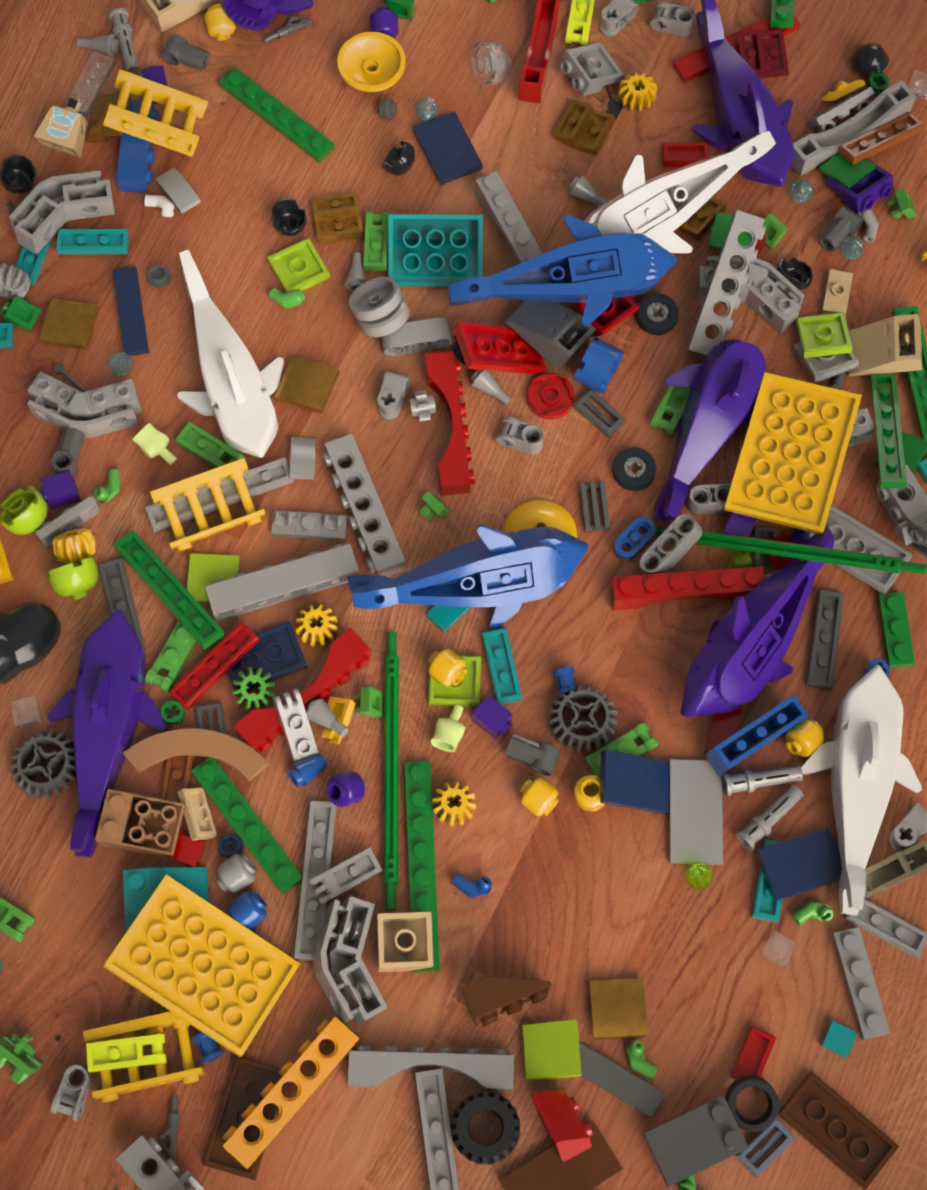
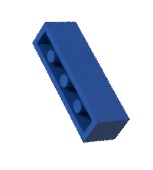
[116,100,159,193]
[705,694,809,776]

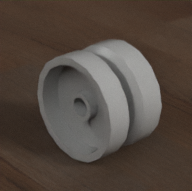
[349,277,410,337]

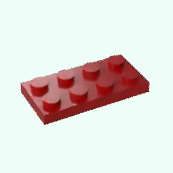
[453,322,547,375]

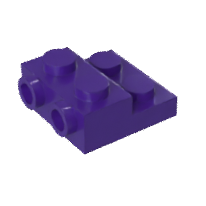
[826,159,893,213]

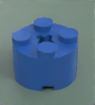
[573,336,625,394]

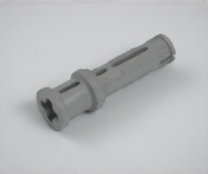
[108,8,140,74]
[722,765,803,796]
[735,785,804,852]

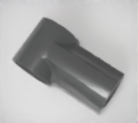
[161,34,210,71]
[818,206,863,252]
[51,427,85,478]
[505,734,561,776]

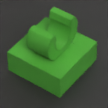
[888,188,917,220]
[763,214,788,248]
[419,491,451,521]
[354,686,383,718]

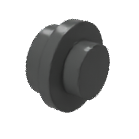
[379,97,397,121]
[147,265,171,288]

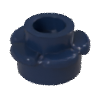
[218,834,244,858]

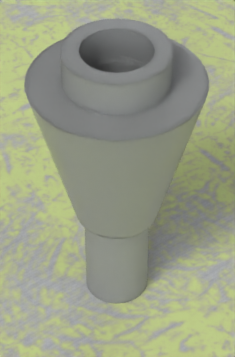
[77,34,119,57]
[569,176,608,207]
[345,252,367,293]
[471,370,512,406]
[306,699,348,737]

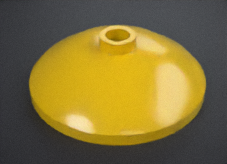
[337,32,406,92]
[503,500,577,538]

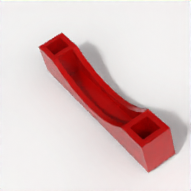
[518,0,562,104]
[425,351,475,496]
[610,566,765,610]
[233,627,372,753]

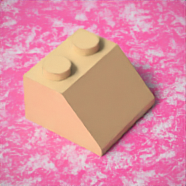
[377,912,433,972]

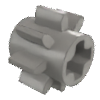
[409,390,436,422]

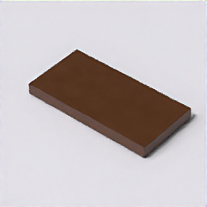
[202,1055,285,1181]
[778,1071,899,1190]
[499,1120,623,1190]

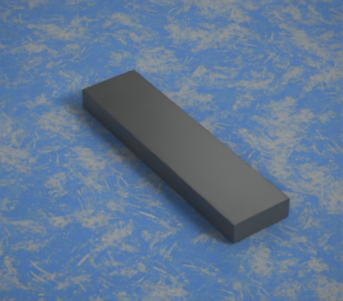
[98,557,146,651]
[806,589,844,690]
[579,1042,665,1118]

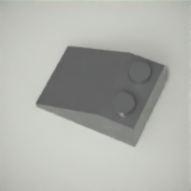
[643,1095,749,1187]

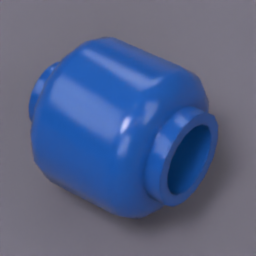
[227,891,267,931]

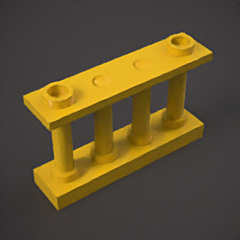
[103,69,208,157]
[150,458,265,552]
[83,1011,206,1103]

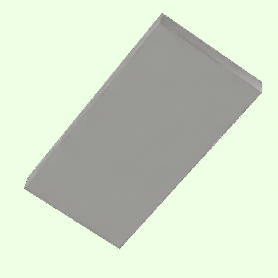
[810,505,913,595]
[669,759,723,865]

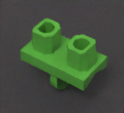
[0,1034,44,1084]

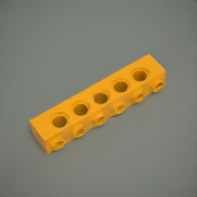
[222,1017,359,1169]

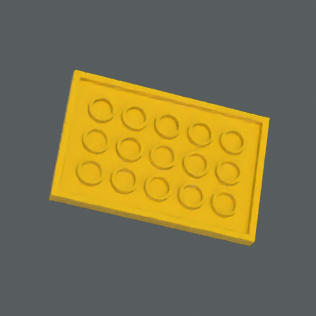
[725,372,862,534]
[103,875,300,1057]

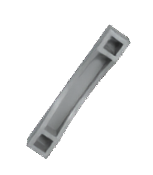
[791,80,916,177]
[475,171,543,264]
[348,1046,514,1091]

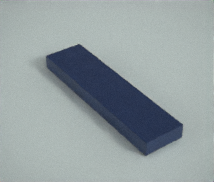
[113,266,150,357]

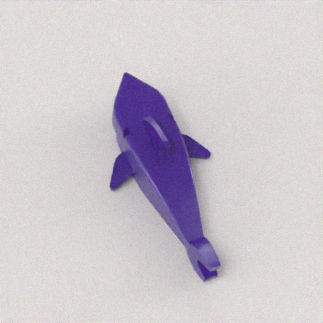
[692,0,794,187]
[680,527,835,717]
[47,609,166,858]

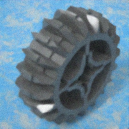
[549,684,618,753]
[10,730,77,799]

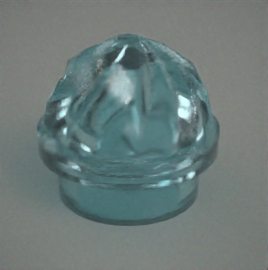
[416,97,438,122]
[790,179,814,203]
[841,236,865,260]
[108,352,133,376]

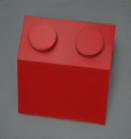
[531,1090,593,1162]

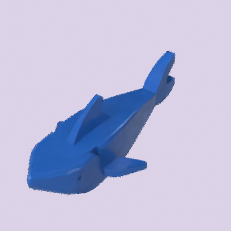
[448,215,677,327]
[347,525,588,630]

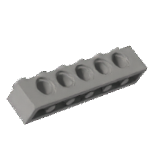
[686,210,766,356]
[323,434,406,577]

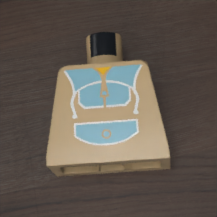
[34,98,88,158]

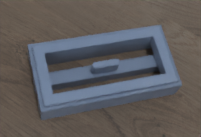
[736,1118,795,1178]

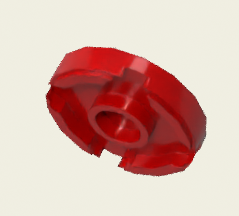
[526,373,575,420]

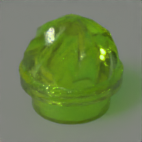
[729,550,754,569]
[686,863,713,890]

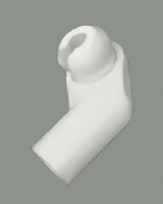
[145,195,175,217]

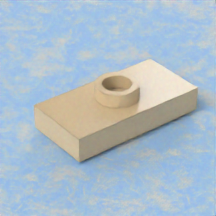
[821,269,853,316]
[177,787,217,841]

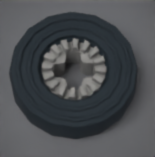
[636,293,679,336]
[612,447,657,491]

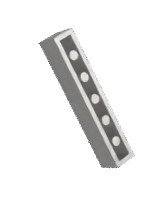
[205,544,359,622]

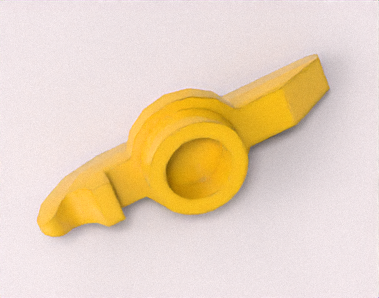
[821,80,866,102]

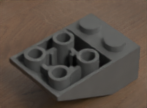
[505,300,596,371]

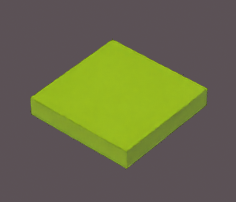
[267,238,330,293]
[796,312,852,358]
[187,553,241,604]
[429,655,481,707]
[523,1019,582,1081]

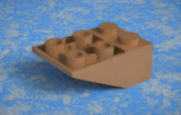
[95,789,185,856]

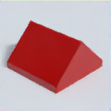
[572,296,640,337]

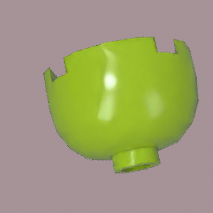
[0,485,48,535]
[45,557,98,601]

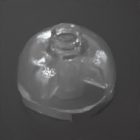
[470,40,512,88]

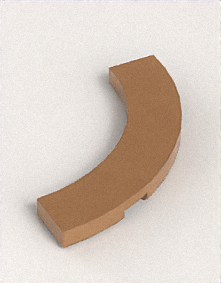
[123,729,269,781]

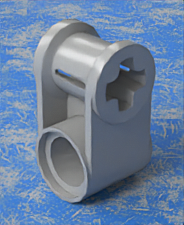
[600,0,639,37]
[650,1,695,37]
[377,371,411,420]
[496,417,544,455]
[888,802,927,852]
[51,1065,94,1121]

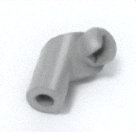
[857,209,879,242]

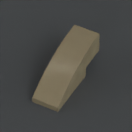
[865,839,927,899]

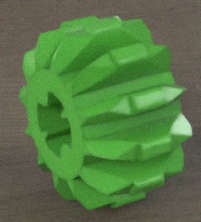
[232,667,275,710]

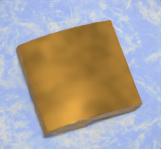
[86,91,132,143]
[553,100,616,156]
[311,192,364,244]
[678,197,726,241]
[40,298,99,350]
[274,356,340,413]
[589,978,648,1040]

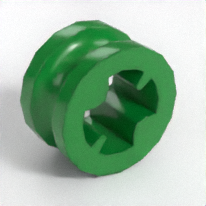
[867,72,889,96]
[160,701,185,726]

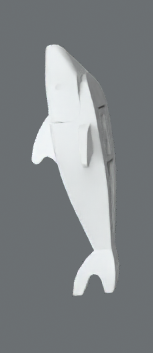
[576,131,776,253]
[177,250,284,458]
[801,665,922,916]

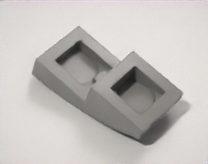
[155,167,201,214]
[289,437,315,480]

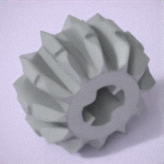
[0,263,31,300]

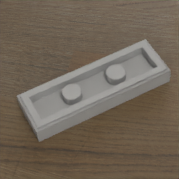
[845,899,927,959]

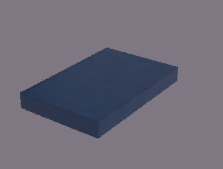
[413,111,483,185]
[228,621,308,691]
[600,750,670,814]
[755,828,842,902]

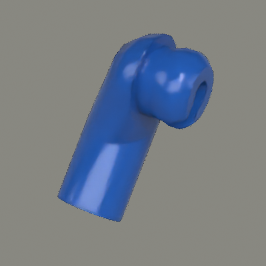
[452,873,492,898]

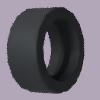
[725,1075,779,1132]

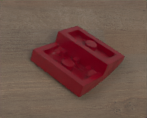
[737,29,789,78]

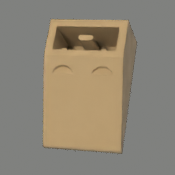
[139,0,219,33]
[848,314,923,377]

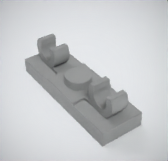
[806,86,875,133]
[271,510,348,541]

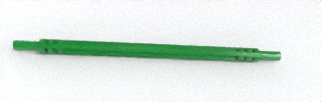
[656,527,927,575]
[383,631,399,911]

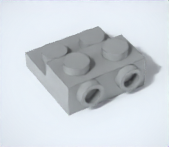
[560,42,624,96]

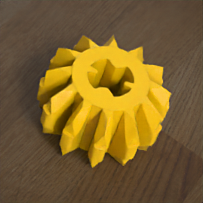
[618,71,657,112]
[52,528,96,563]
[295,604,338,647]
[432,781,476,827]

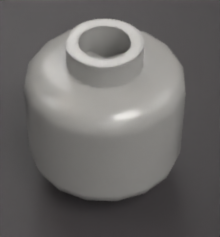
[216,854,257,894]

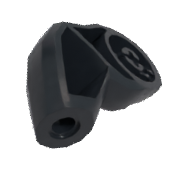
[0,602,61,684]

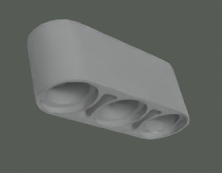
[381,317,452,356]
[687,483,732,515]
[639,514,702,574]

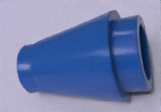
[287,753,327,787]

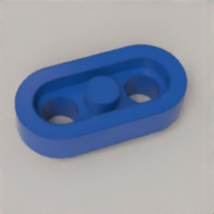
[614,517,656,560]

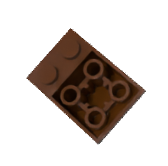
[463,977,552,1027]

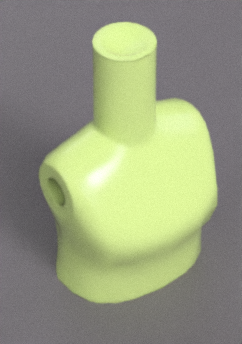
[132,423,177,465]
[431,704,466,752]

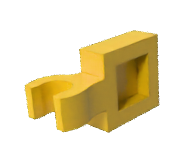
[322,696,356,744]

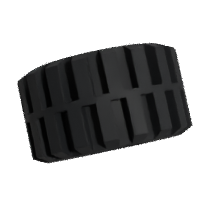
[451,1091,521,1165]

